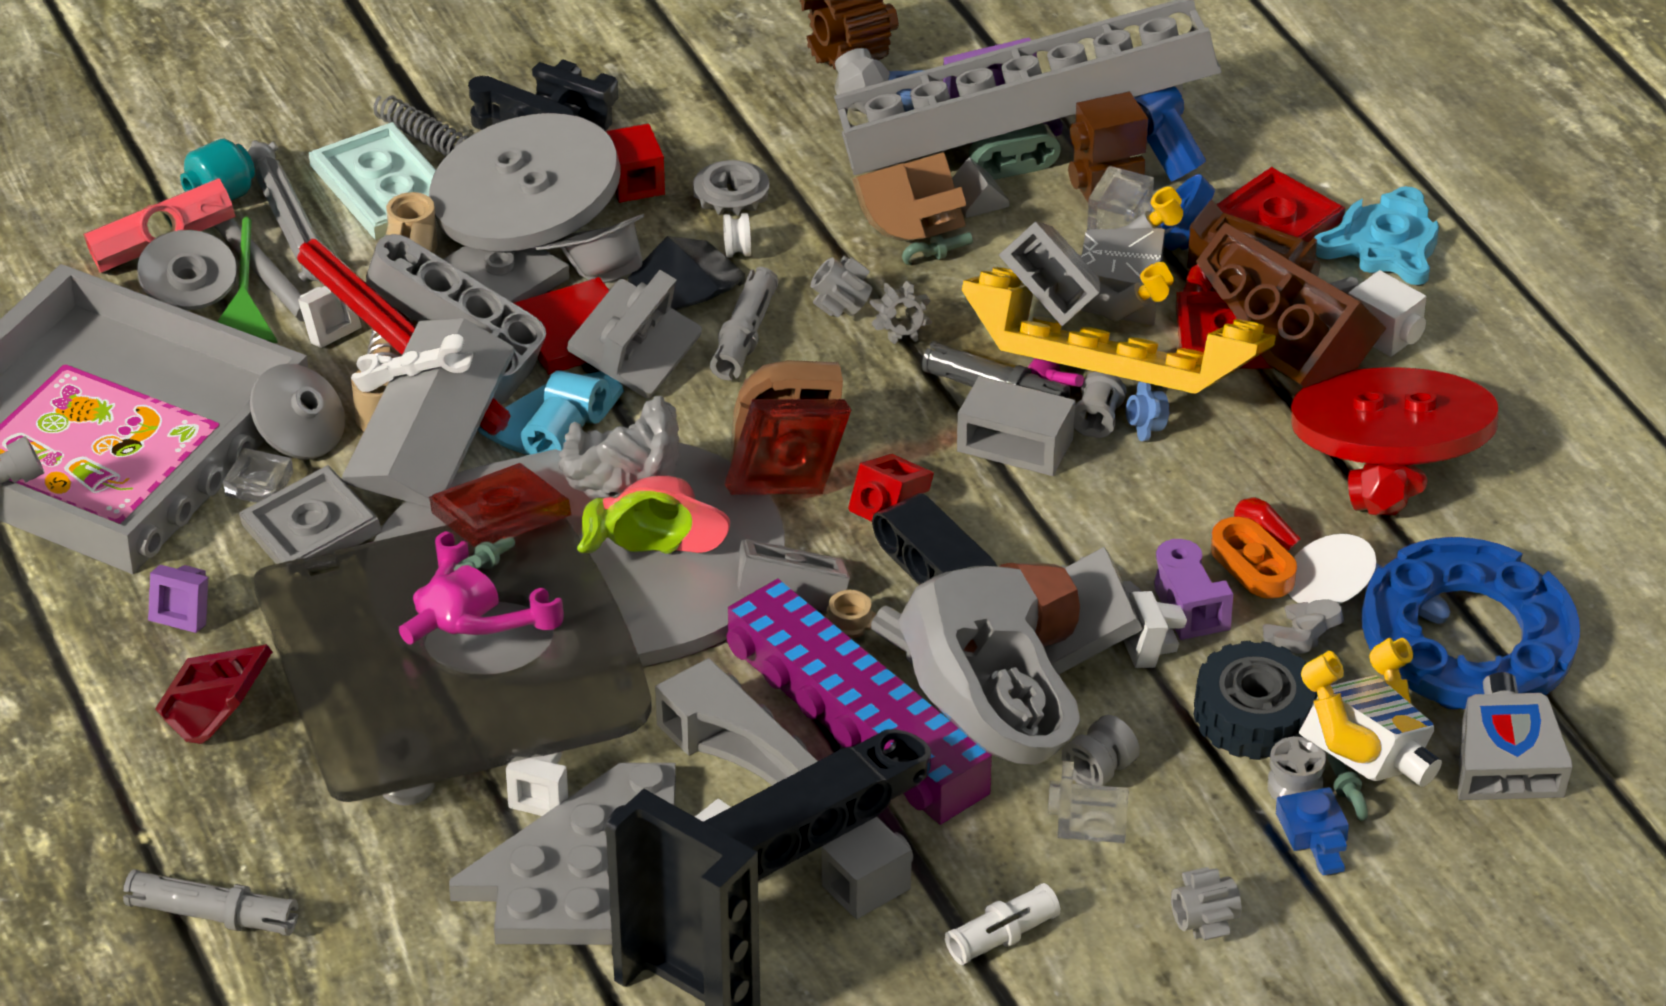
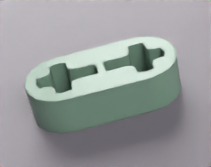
[969,123,1061,180]

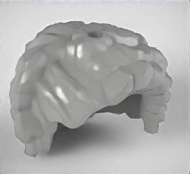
[559,396,680,500]

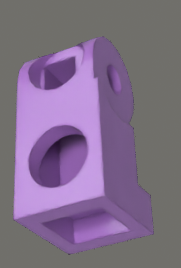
[1154,539,1233,640]

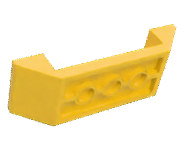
[962,267,1276,394]

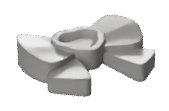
[1263,599,1344,653]

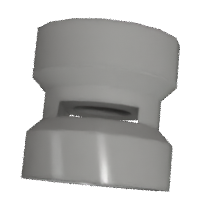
[1062,714,1140,791]

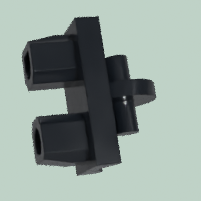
[532,59,619,131]

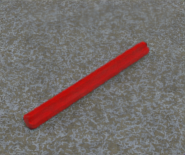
[297,239,511,435]

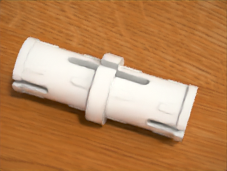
[945,883,1061,965]

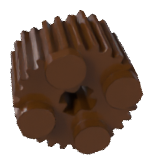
[800,0,899,70]

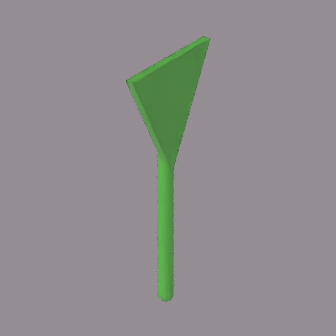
[217,217,278,343]

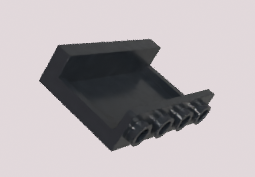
[605,788,761,1006]

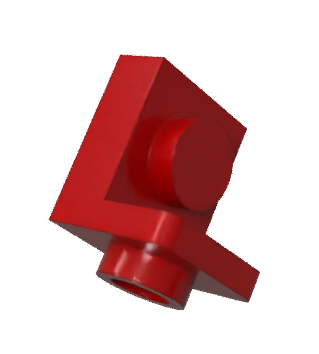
[848,454,934,522]

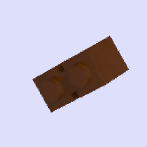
[1068,91,1148,206]

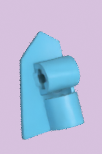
[478,370,624,455]

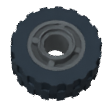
[1193,640,1318,760]

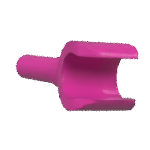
[1027,358,1084,387]

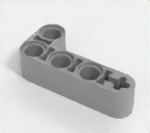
[366,234,546,404]

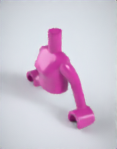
[399,531,564,645]

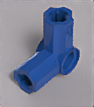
[1134,86,1206,182]

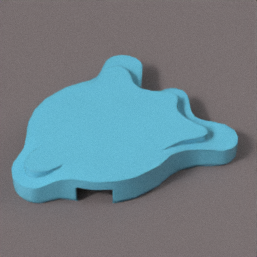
[1314,186,1439,285]

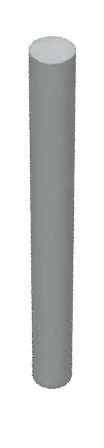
[214,218,304,321]

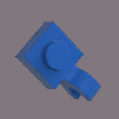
[1276,787,1349,876]

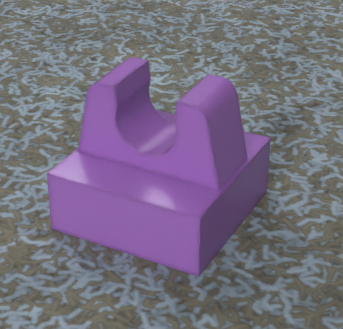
[148,565,208,633]

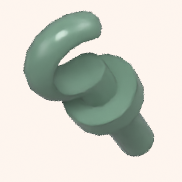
[902,232,973,265]
[454,535,515,571]
[1327,754,1368,821]

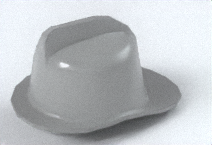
[533,214,644,282]

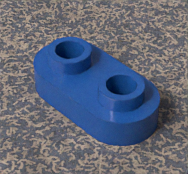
[1161,174,1215,251]

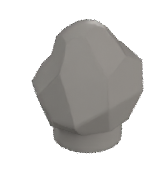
[835,48,890,114]

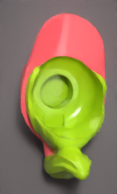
[577,475,730,554]

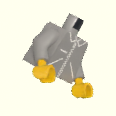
[1079,186,1183,325]

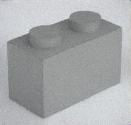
[957,376,1075,476]

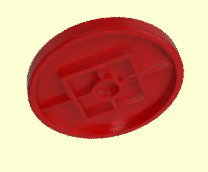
[1291,367,1498,465]

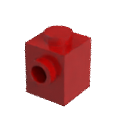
[605,123,665,203]

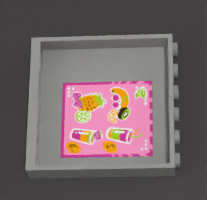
[0,264,308,574]

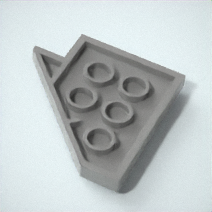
[449,763,676,945]

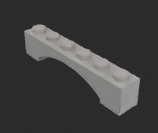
[655,658,913,920]

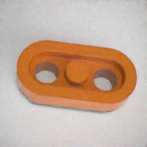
[1211,517,1297,599]

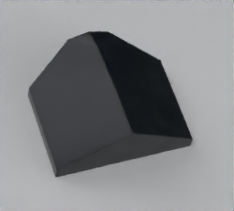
[628,236,746,311]

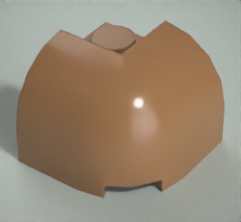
[852,152,967,241]
[730,360,843,472]

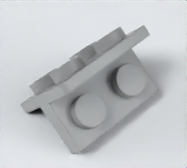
[567,270,702,399]

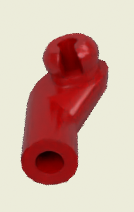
[1234,497,1301,551]

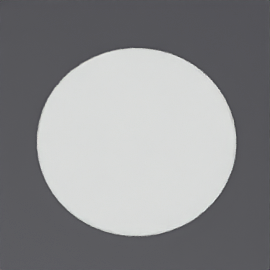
[1288,534,1376,604]

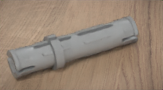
[710,267,778,381]
[123,869,299,936]

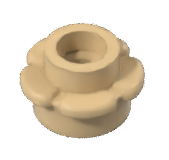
[824,590,876,639]

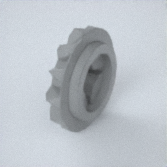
[693,160,769,216]

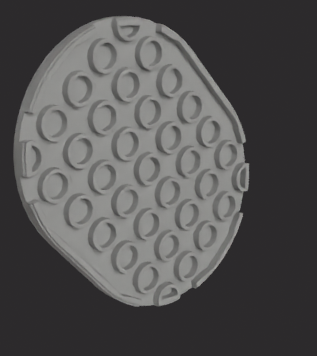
[366,443,785,690]

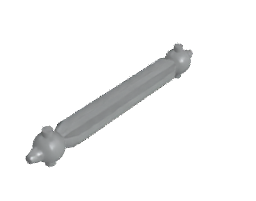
[248,140,322,284]

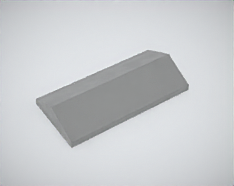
[341,318,514,510]

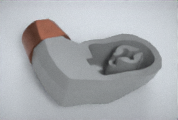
[898,563,1080,765]

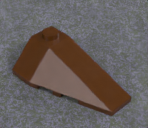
[1196,222,1386,388]

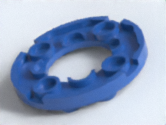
[1362,537,1580,709]

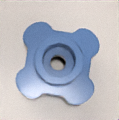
[1126,381,1169,441]

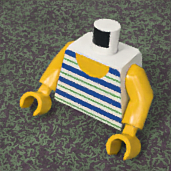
[1299,638,1442,787]

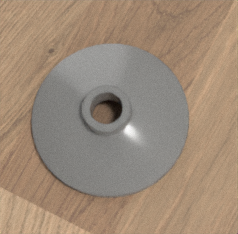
[137,230,237,310]
[250,364,345,460]

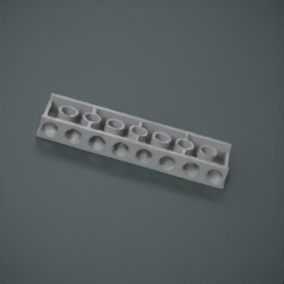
[834,0,1222,175]

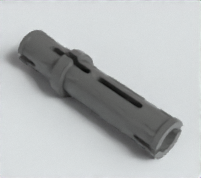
[922,341,1071,399]

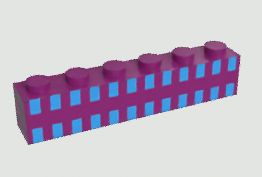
[726,578,992,825]

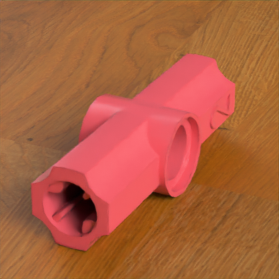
[83,178,236,273]

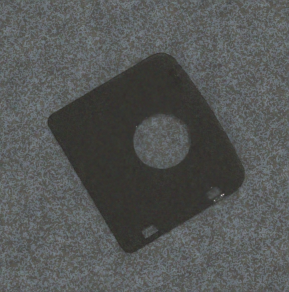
[253,507,652,802]

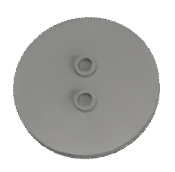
[429,113,620,252]

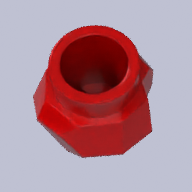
[1348,463,1428,516]

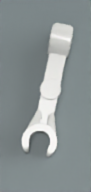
[351,334,474,392]

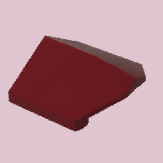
[155,644,273,744]

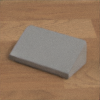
[737,539,850,612]

